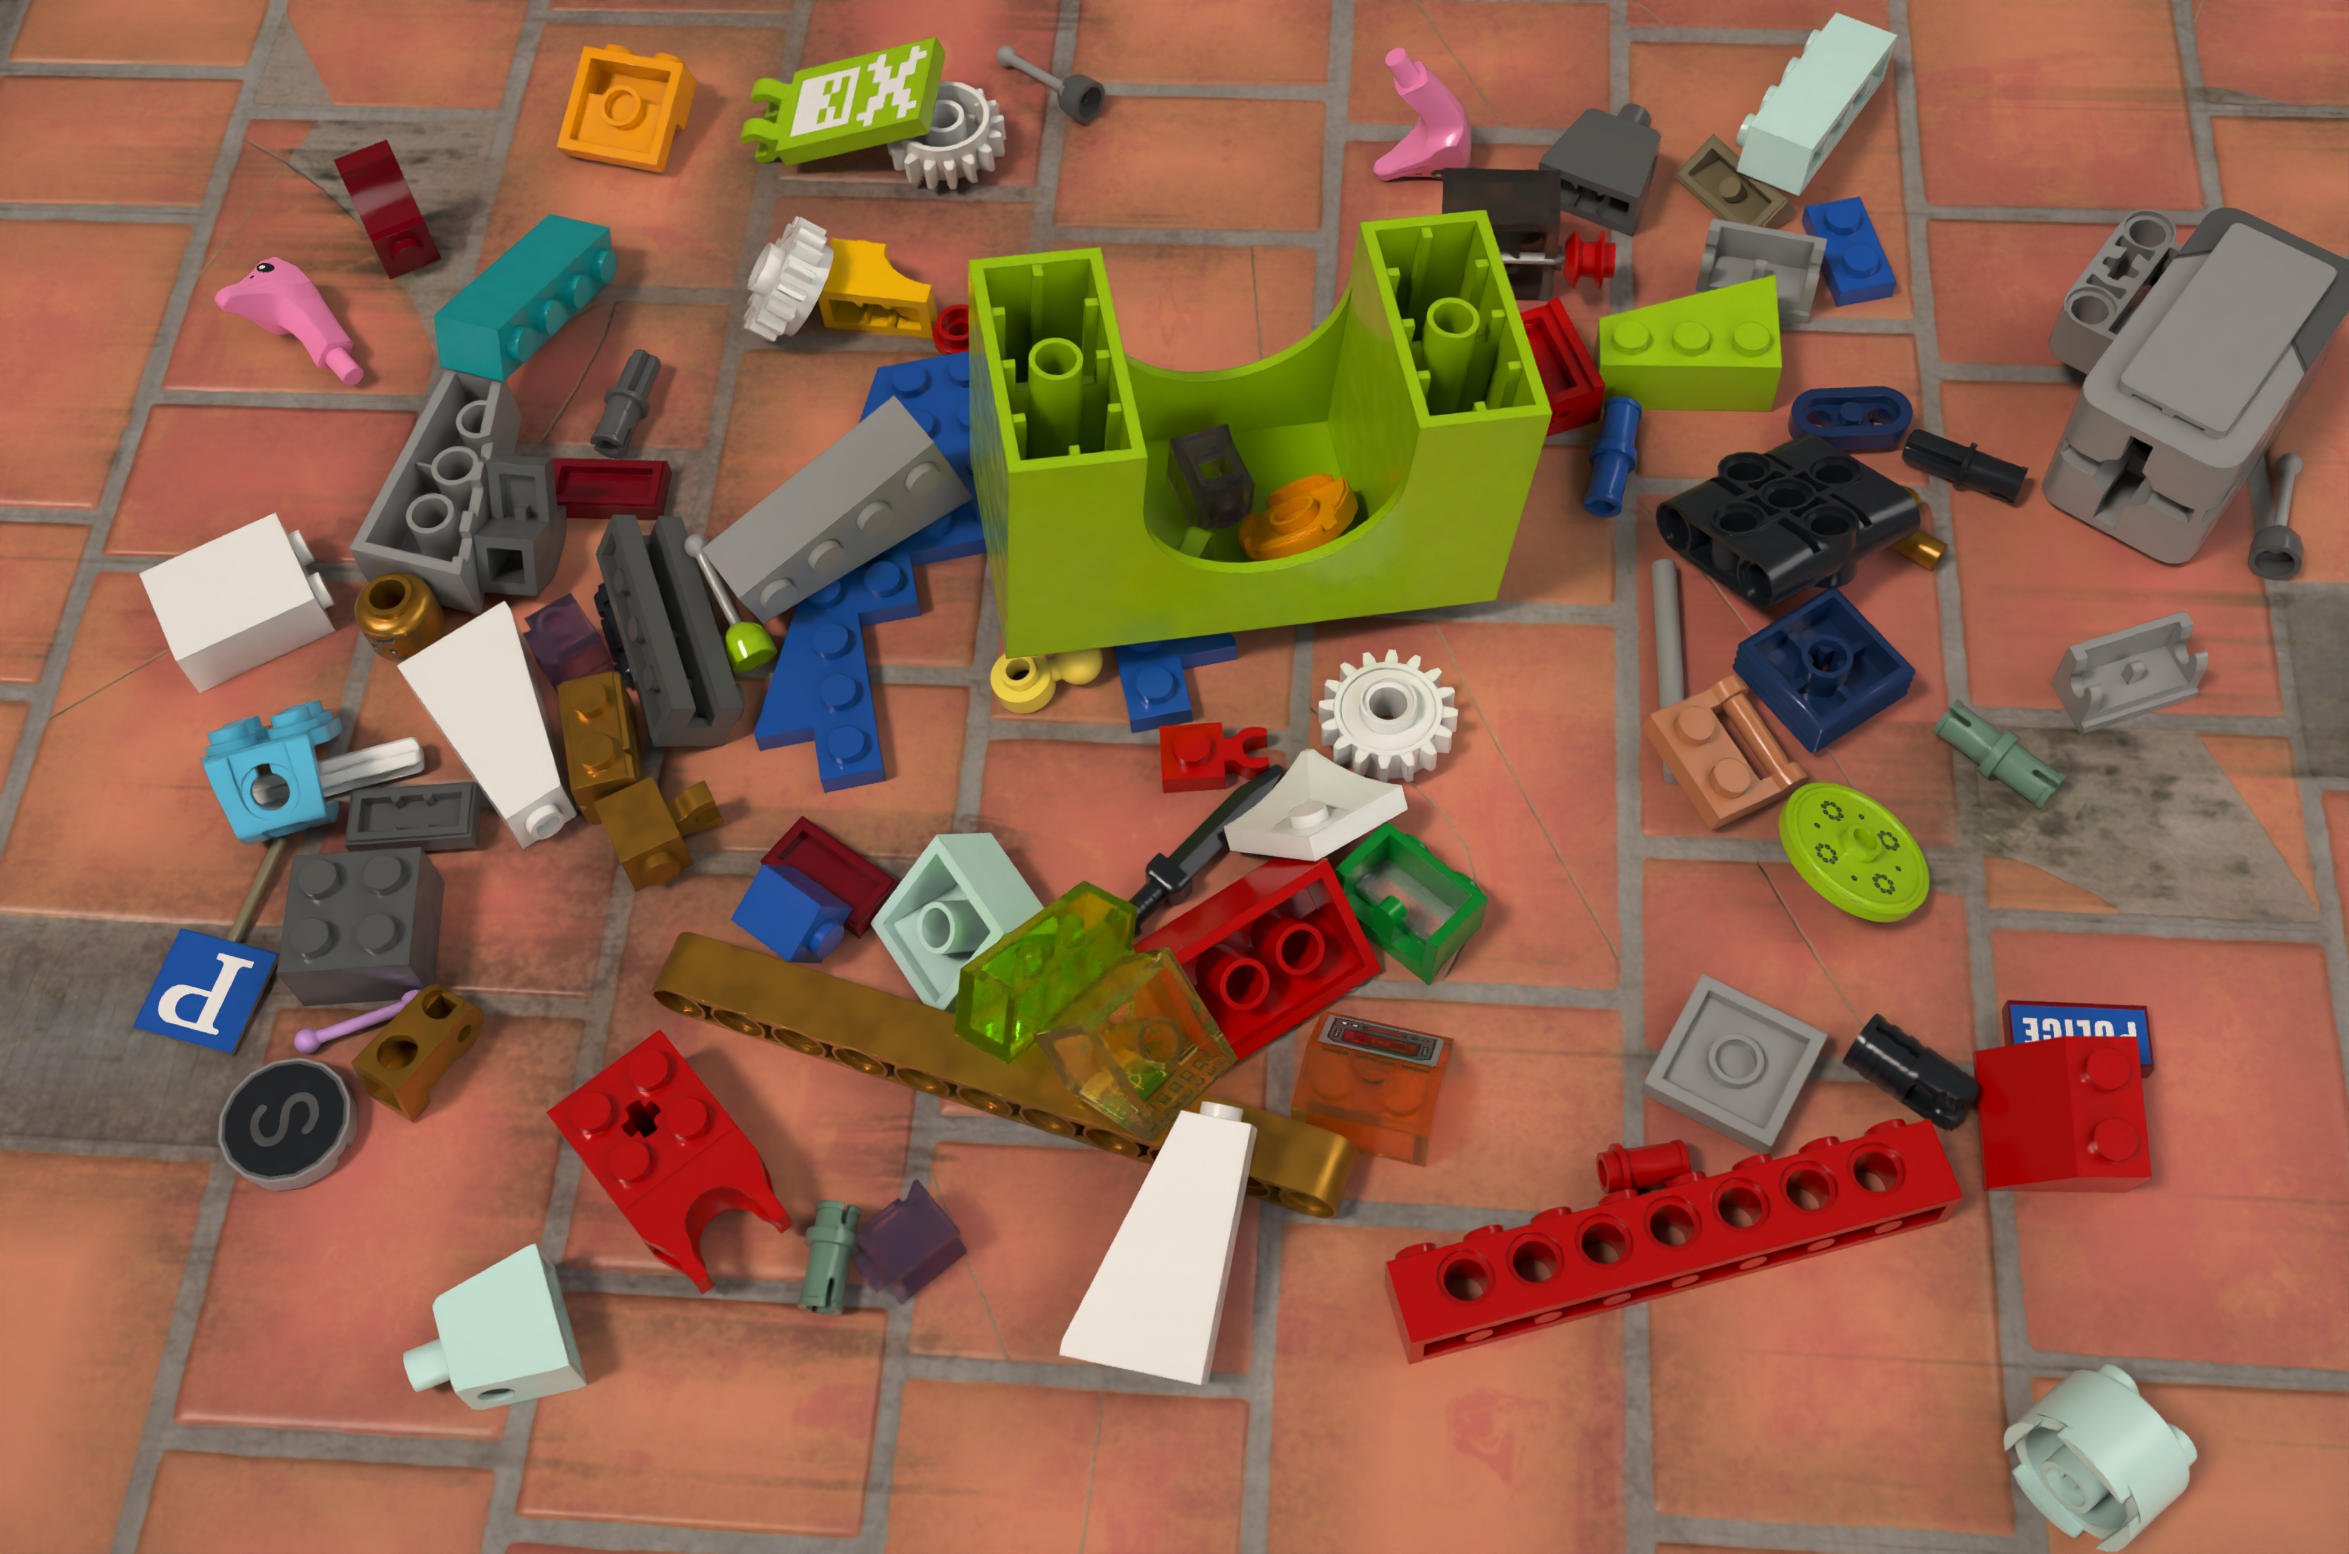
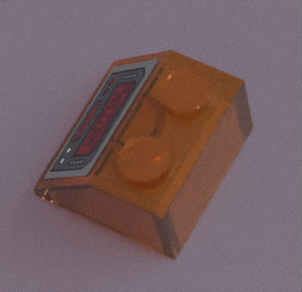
[1291,1010,1454,1167]

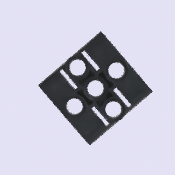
[1656,433,1920,609]

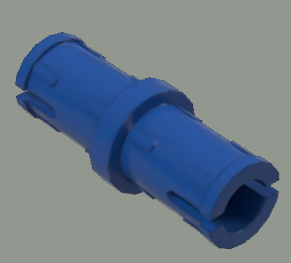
[1583,396,1642,518]

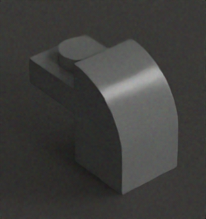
[474,454,567,596]

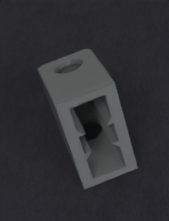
[1535,104,1661,236]

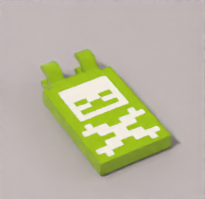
[740,37,946,167]

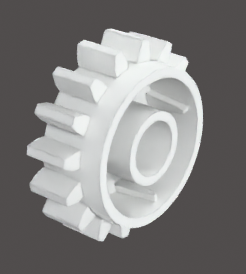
[887,81,1007,189]
[744,216,834,342]
[1318,649,1458,783]

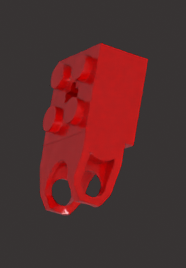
[546,1029,794,1295]

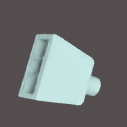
[403,1243,588,1410]

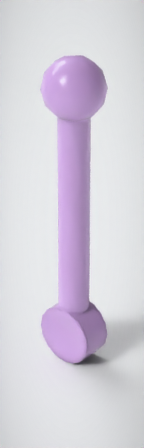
[294,990,421,1054]

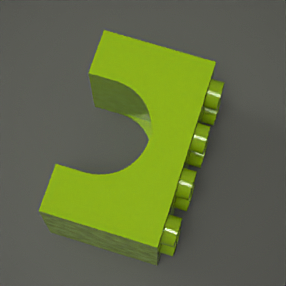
[968,210,1552,659]

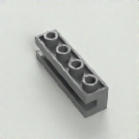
[596,514,745,747]

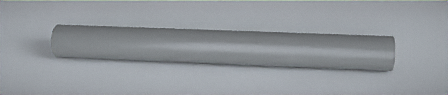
[1651,559,1685,785]

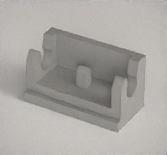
[1695,218,1827,324]
[2051,611,2208,735]

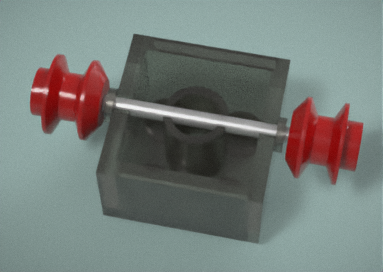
[1441,168,1616,301]

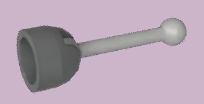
[996,45,1105,123]
[2248,453,2304,580]

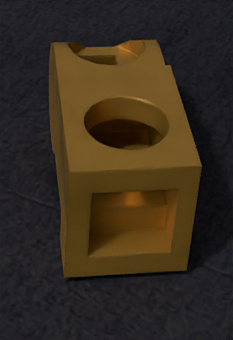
[351,984,484,1123]

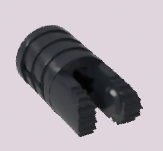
[1842,1013,1980,1131]

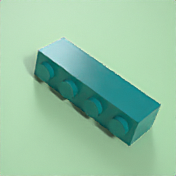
[434,214,617,382]

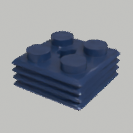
[1733,588,1916,753]

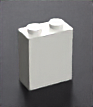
[139,512,335,693]

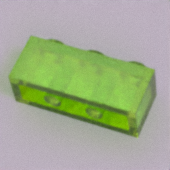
[954,880,1138,1065]

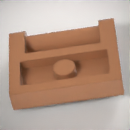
[1641,674,1810,831]

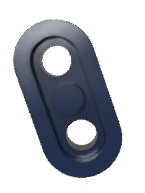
[1788,386,1913,450]

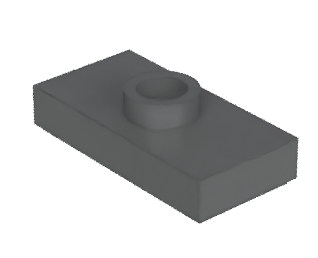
[345,782,483,852]

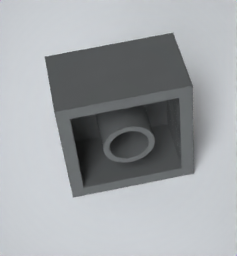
[277,847,445,1006]

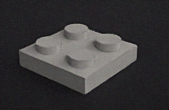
[1641,973,1828,1154]

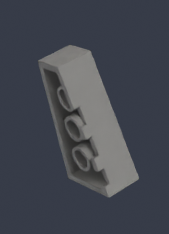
[349,368,522,615]
[701,395,973,624]

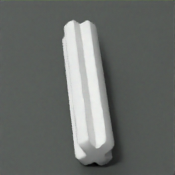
[252,737,425,809]

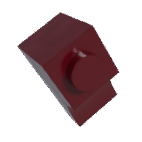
[334,139,441,280]

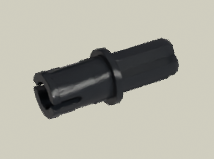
[1901,429,2029,505]

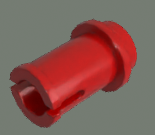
[1596,1139,1691,1195]

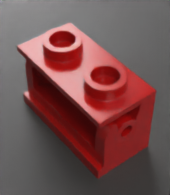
[1520,297,1605,437]

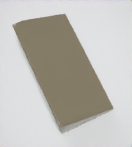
[1674,134,1798,230]

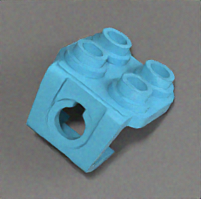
[201,699,343,845]

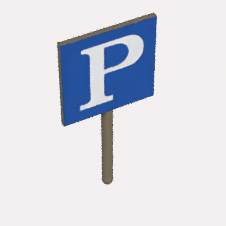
[133,836,287,1056]

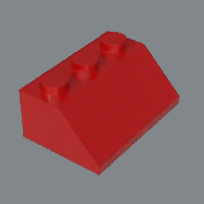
[1132,856,1381,1075]

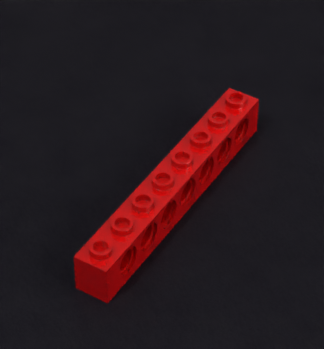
[1384,1119,1964,1365]

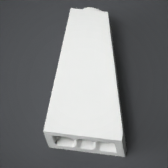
[397,601,577,849]
[1059,1101,1257,1385]

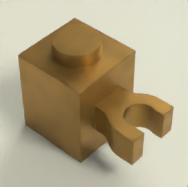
[593,776,724,892]

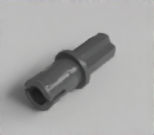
[590,349,661,459]

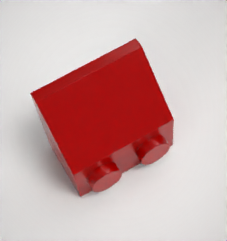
[1972,1036,2152,1193]

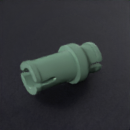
[797,1200,862,1315]

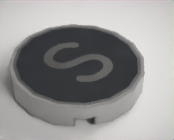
[218,1057,358,1192]

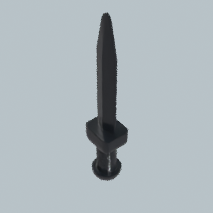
[1108,765,1283,940]

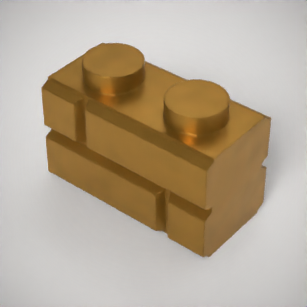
[557,671,645,825]

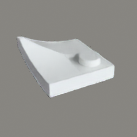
[1224,748,1408,861]

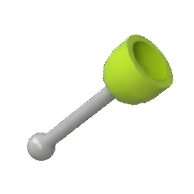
[684,534,777,673]

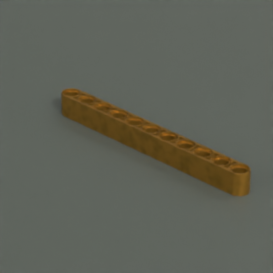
[651,932,1359,1219]

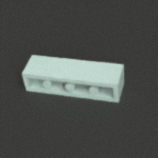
[1736,12,1897,196]

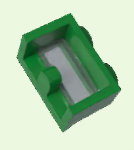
[1334,821,1488,985]

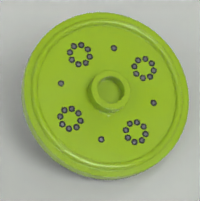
[1778,782,1929,922]

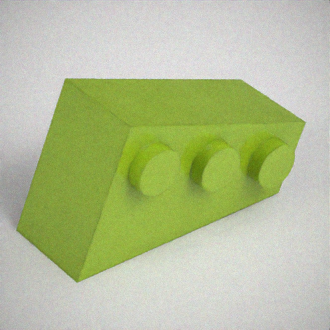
[1593,274,1782,412]

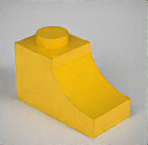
[818,238,938,339]

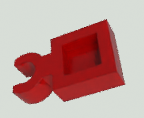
[1159,722,1269,793]

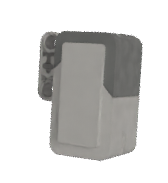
[2042,208,2349,564]

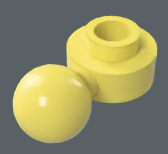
[990,648,1103,714]

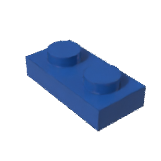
[1801,197,1896,307]

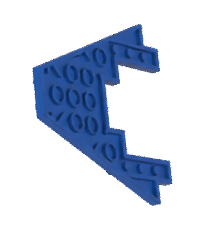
[754,351,1237,793]

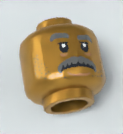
[354,572,446,662]

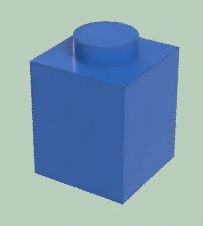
[731,864,853,963]

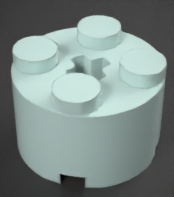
[2003,1364,2197,1552]

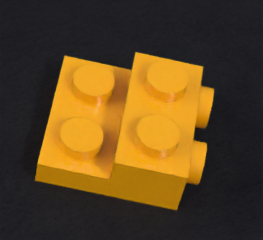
[556,44,698,173]

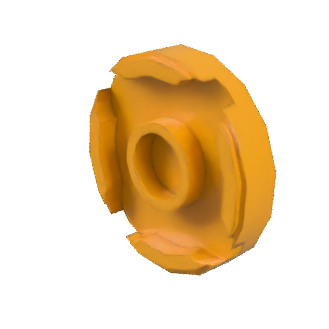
[1237,473,1359,562]

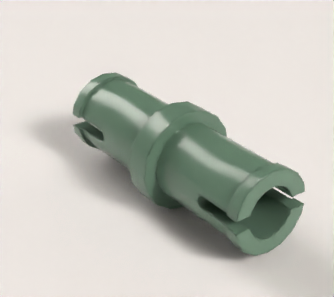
[1932,699,2066,810]

